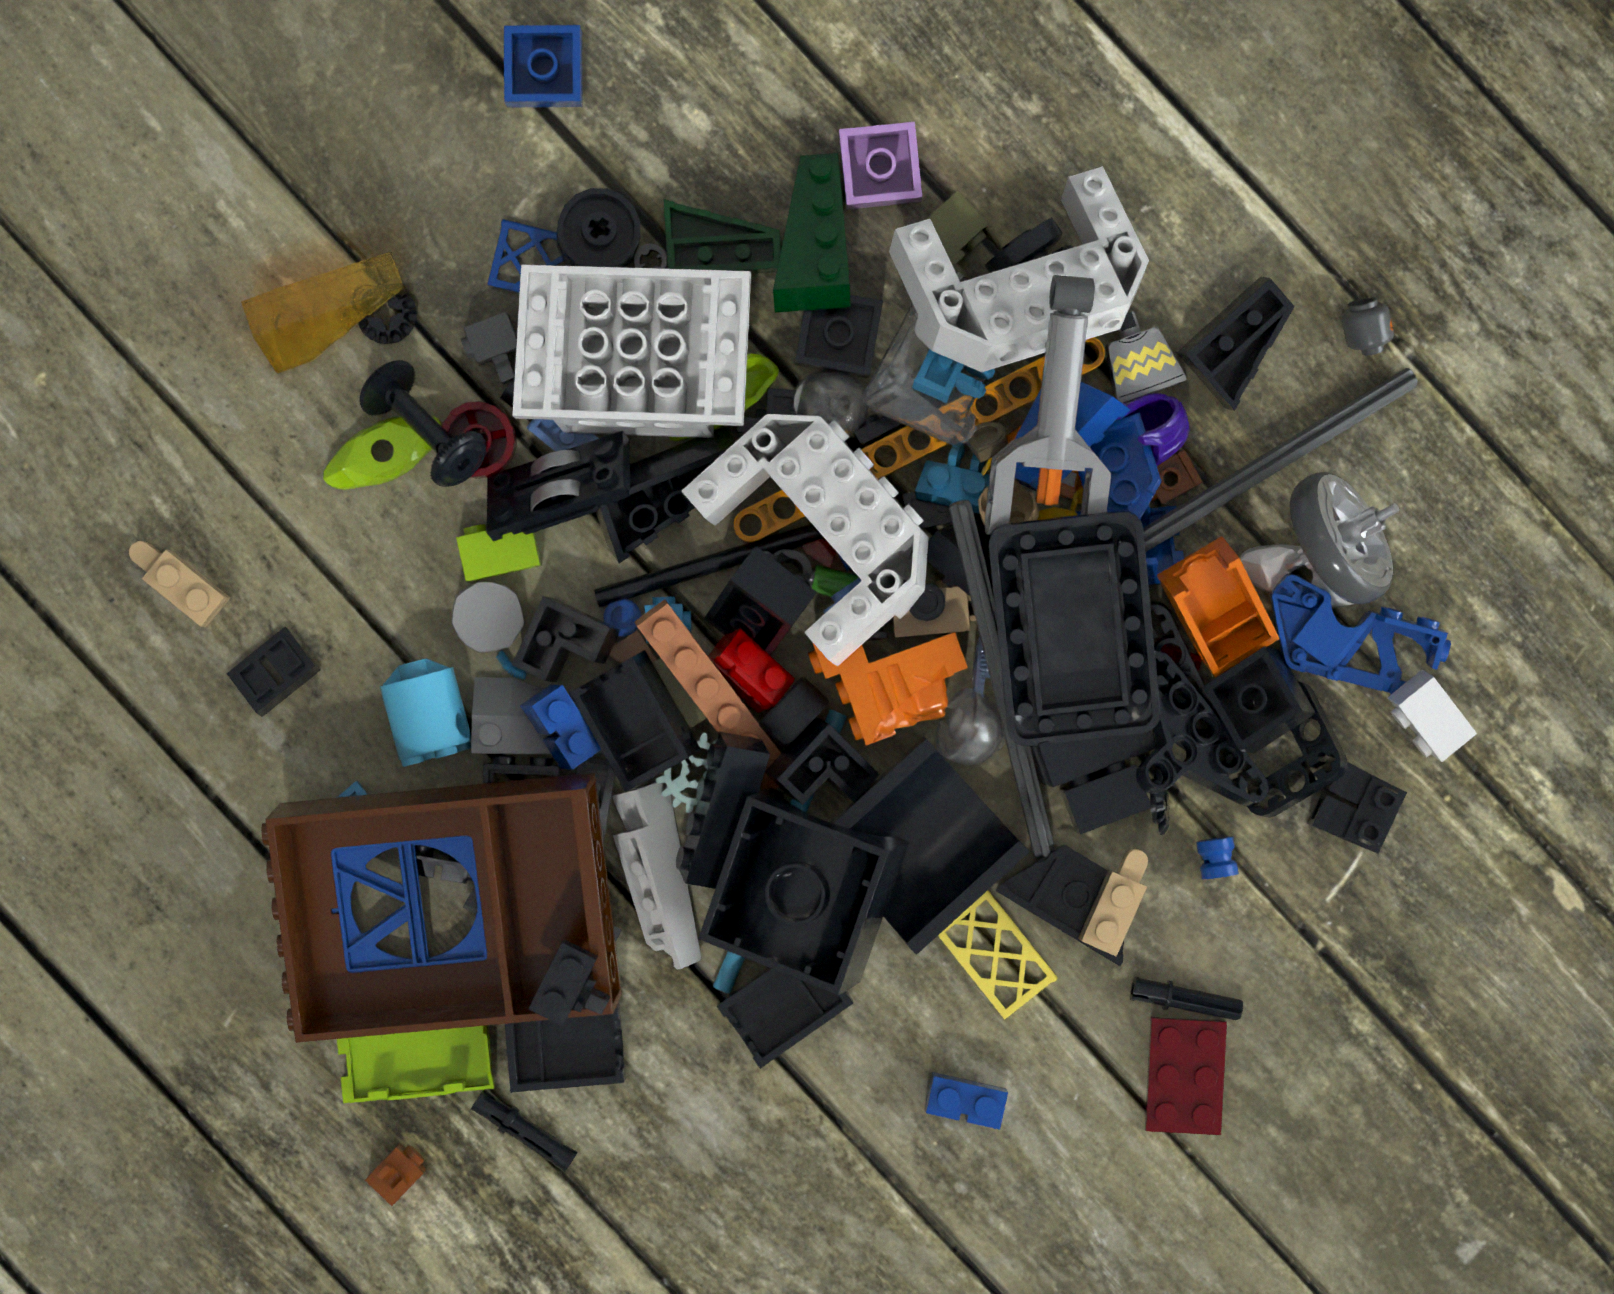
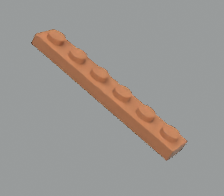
[635,599,781,791]

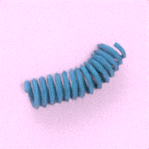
[496,650,526,680]

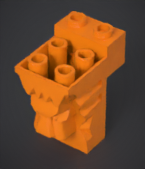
[808,632,968,746]

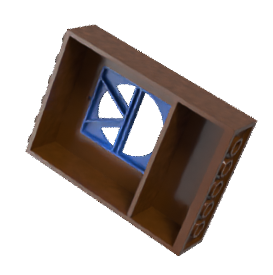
[261,773,622,1043]

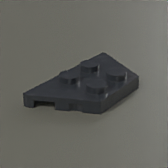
[995,844,1124,966]

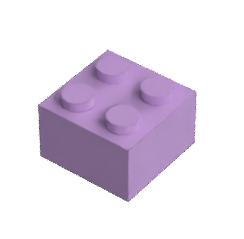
[839,122,922,210]

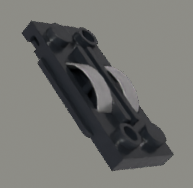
[486,431,630,542]

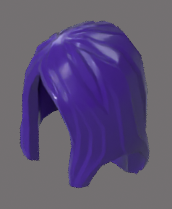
[1116,393,1190,466]

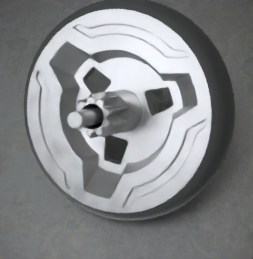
[1285,472,1399,604]

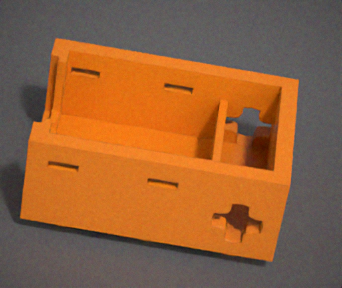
[1157,536,1280,678]

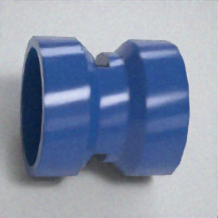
[1196,836,1239,879]

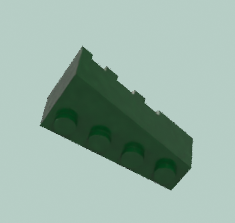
[773,153,851,313]

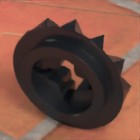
[356,284,417,344]

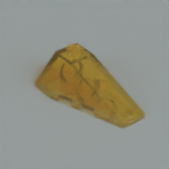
[241,252,404,374]

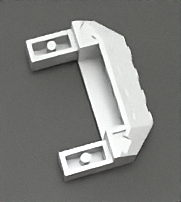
[889,166,1149,372]
[682,414,929,666]

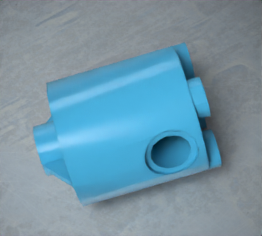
[380,658,471,767]

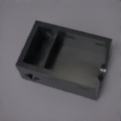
[569,650,701,792]
[716,967,853,1069]
[505,1003,626,1093]

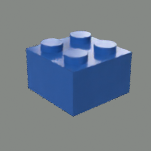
[504,25,583,108]

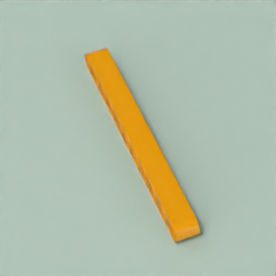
[734,337,1105,543]

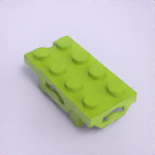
[337,1025,495,1104]

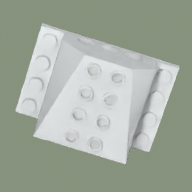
[512,265,751,438]

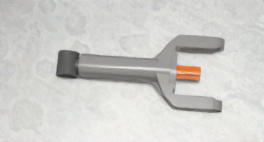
[985,275,1111,535]

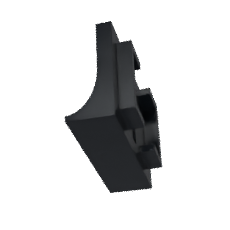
[226,627,321,717]

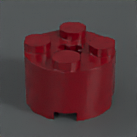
[442,401,517,479]

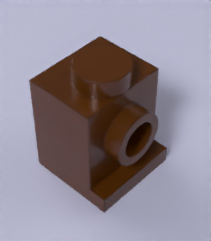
[1150,450,1203,506]

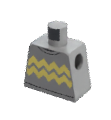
[1105,311,1187,404]

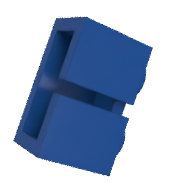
[520,684,601,770]
[924,1072,1008,1130]

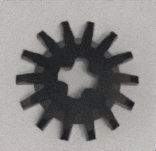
[1150,767,1170,835]

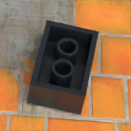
[704,546,817,655]

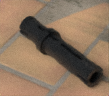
[471,1089,578,1172]

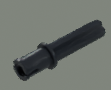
[1130,976,1243,1020]

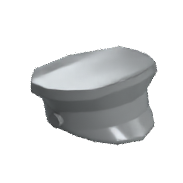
[451,581,525,653]

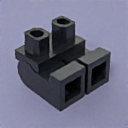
[1307,762,1407,854]

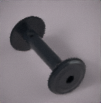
[359,360,487,487]

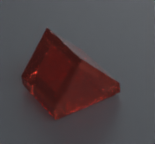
[803,538,837,569]

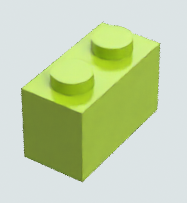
[456,524,542,582]

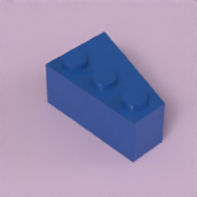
[1014,382,1130,492]

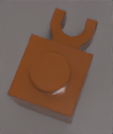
[365,1143,426,1206]

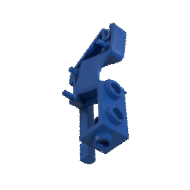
[1270,573,1451,694]

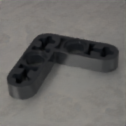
[1247,680,1348,818]

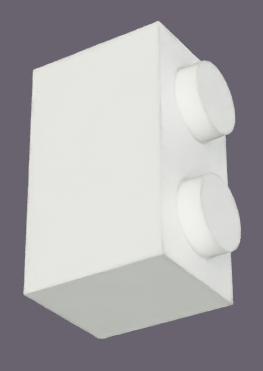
[1388,669,1477,762]

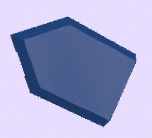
[1078,413,1161,519]

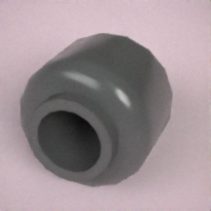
[1341,297,1394,356]

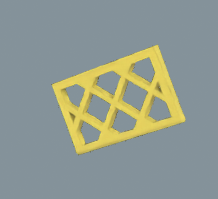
[938,890,1058,1020]

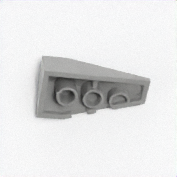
[471,677,603,754]

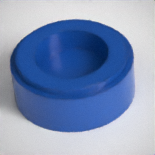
[604,599,642,636]

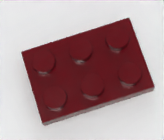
[1145,1017,1227,1135]

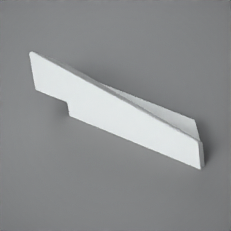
[612,782,701,970]

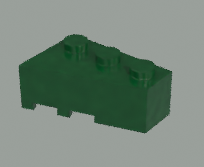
[663,199,781,274]

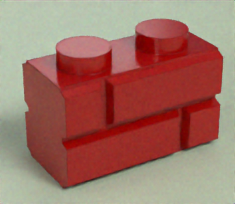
[708,629,795,713]

